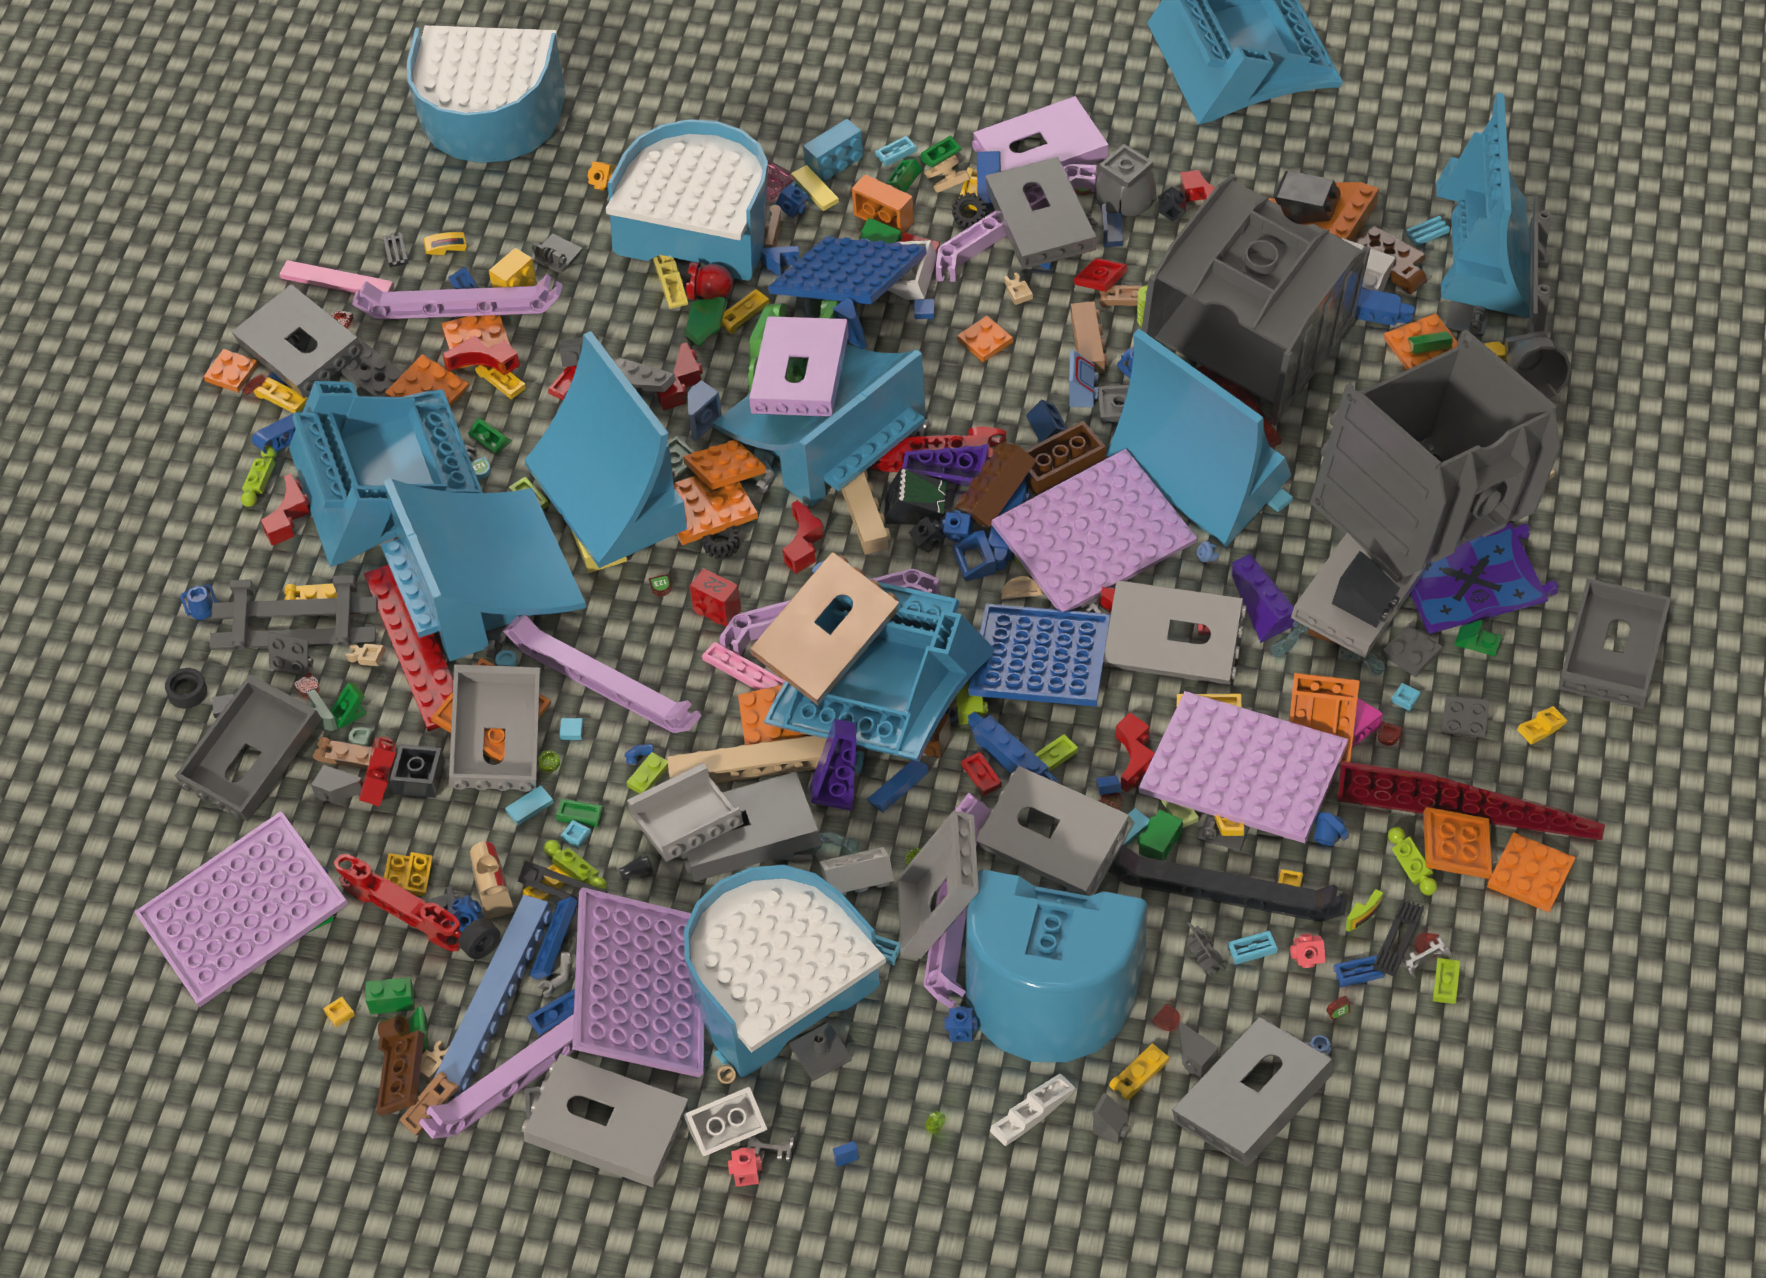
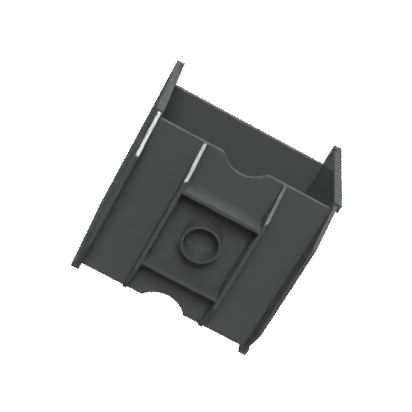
[1142,173,1371,426]
[1310,329,1560,582]

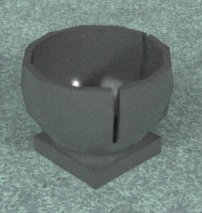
[1095,144,1156,217]
[1505,331,1571,399]

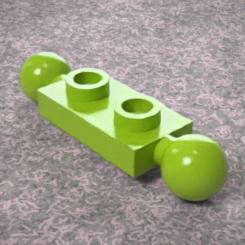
[241,445,277,507]
[1388,827,1437,895]
[544,840,607,890]

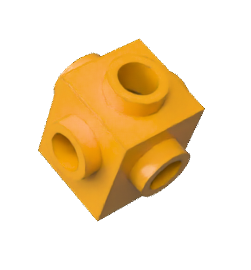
[588,161,617,191]

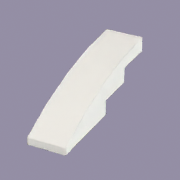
[990,1074,1076,1146]

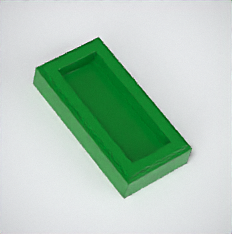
[556,799,604,827]

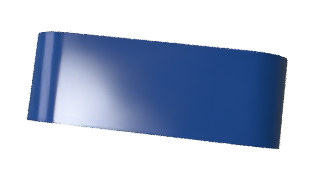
[252,414,296,454]

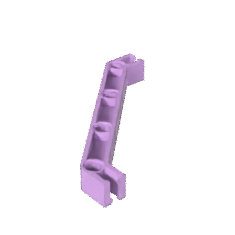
[936,164,1096,282]
[352,274,562,319]
[720,569,940,655]
[503,615,702,733]
[924,793,992,1008]
[419,1014,575,1139]

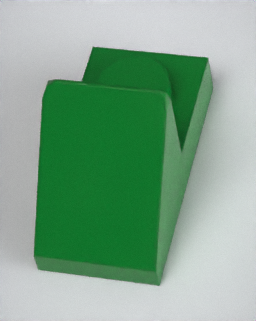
[1454,620,1502,657]
[330,682,367,728]

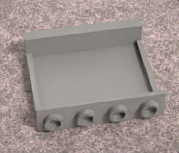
[627,763,743,862]

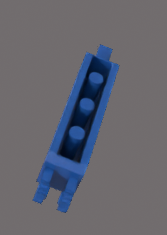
[1355,288,1415,326]
[988,478,1030,571]
[968,712,1059,784]

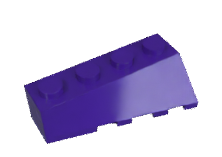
[902,444,989,486]
[1232,554,1296,643]
[810,719,856,811]

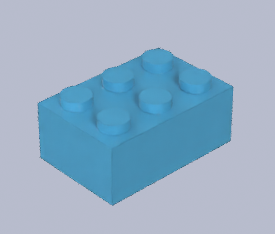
[803,119,863,182]

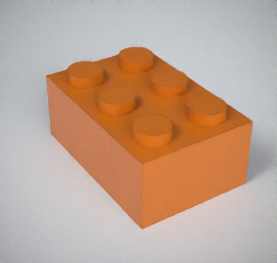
[852,174,914,237]

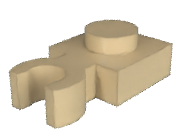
[1005,273,1033,305]
[345,644,386,666]
[420,1040,449,1082]

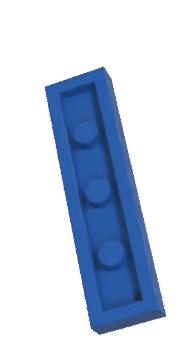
[530,897,578,980]

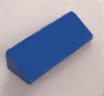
[977,151,1001,208]
[867,760,928,813]
[526,988,575,1036]

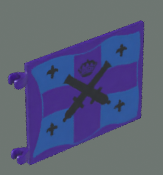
[1410,523,1559,634]

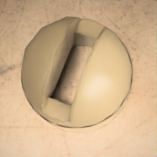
[717,1064,736,1084]

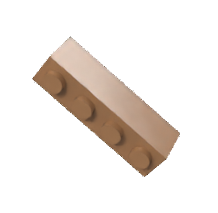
[1071,301,1108,374]

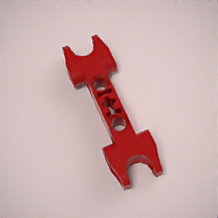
[869,426,1007,472]
[334,854,461,951]

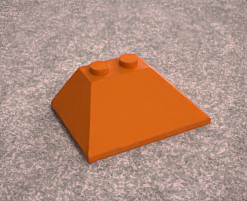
[1289,673,1360,765]

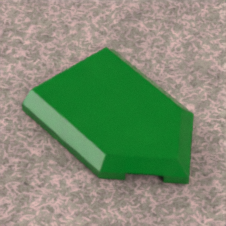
[684,297,727,347]

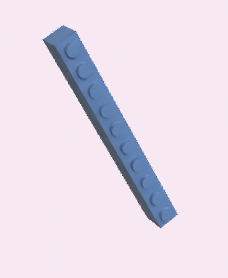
[434,895,552,1097]

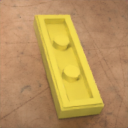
[791,165,839,211]

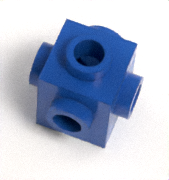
[775,184,809,218]
[942,511,975,542]
[450,895,484,932]
[945,1006,977,1042]

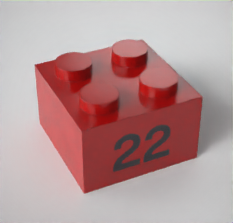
[689,568,741,627]

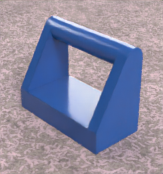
[833,298,867,349]
[952,530,996,581]

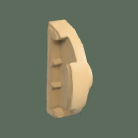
[925,155,959,179]
[934,170,970,193]
[1001,576,1043,600]

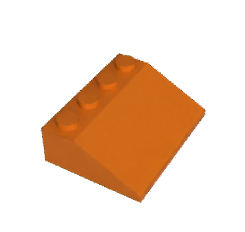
[1301,182,1379,242]

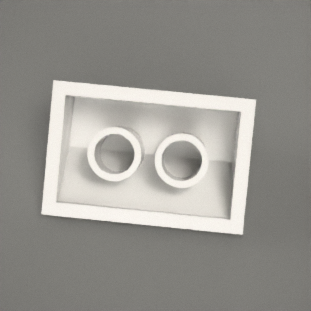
[1341,238,1396,292]
[888,240,937,300]
[820,847,894,896]
[683,1087,767,1157]

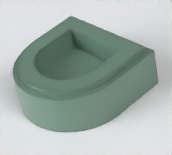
[349,727,373,747]

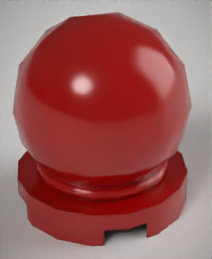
[686,262,733,301]

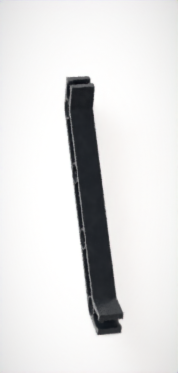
[1108,844,1349,922]

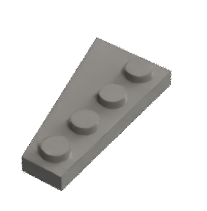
[615,358,677,392]

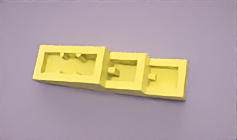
[653,255,688,309]

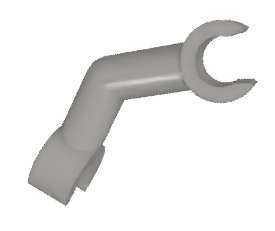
[756,454,775,494]
[538,952,572,997]

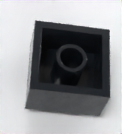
[390,744,445,798]

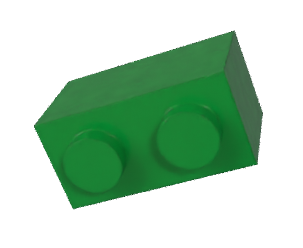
[1137,810,1183,861]
[366,977,415,1015]

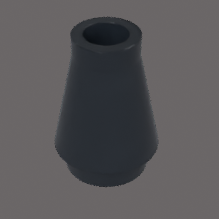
[619,855,653,880]

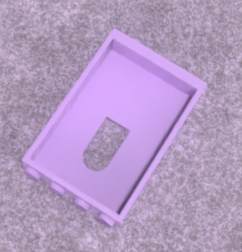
[972,96,1108,188]
[749,317,849,416]

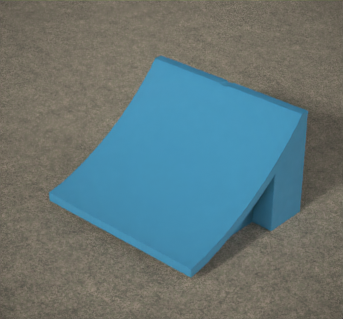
[1147,0,1343,125]
[1436,92,1529,318]
[1106,328,1291,547]
[525,331,687,568]
[713,344,926,507]
[289,381,483,567]
[381,478,586,661]
[764,580,994,761]

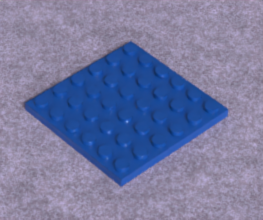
[768,236,927,304]
[969,604,1110,707]

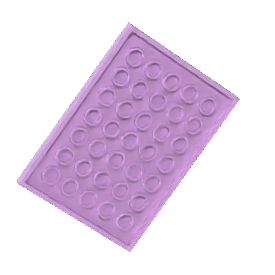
[991,449,1197,613]
[1139,691,1348,843]
[135,811,348,1007]
[572,887,704,1078]

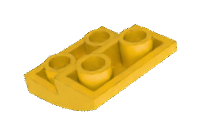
[384,852,432,896]

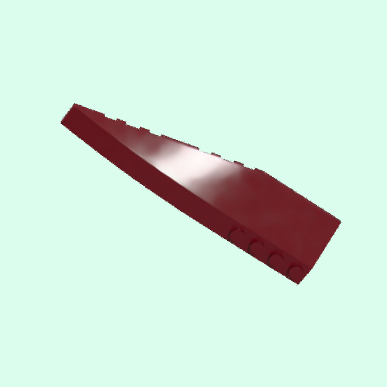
[1337,761,1605,840]

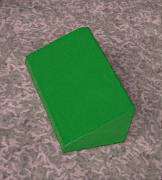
[920,135,962,167]
[885,159,922,192]
[859,218,901,243]
[1408,331,1453,354]
[468,417,512,454]
[409,1006,429,1054]

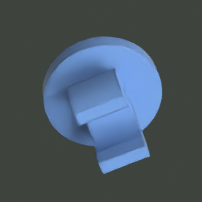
[1197,541,1220,562]

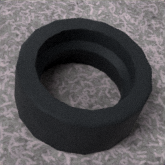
[165,668,207,709]

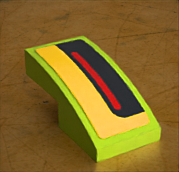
[1345,889,1383,932]

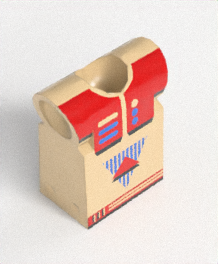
[470,841,515,919]

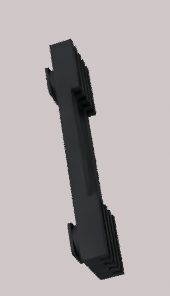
[517,861,607,904]
[1373,899,1424,977]

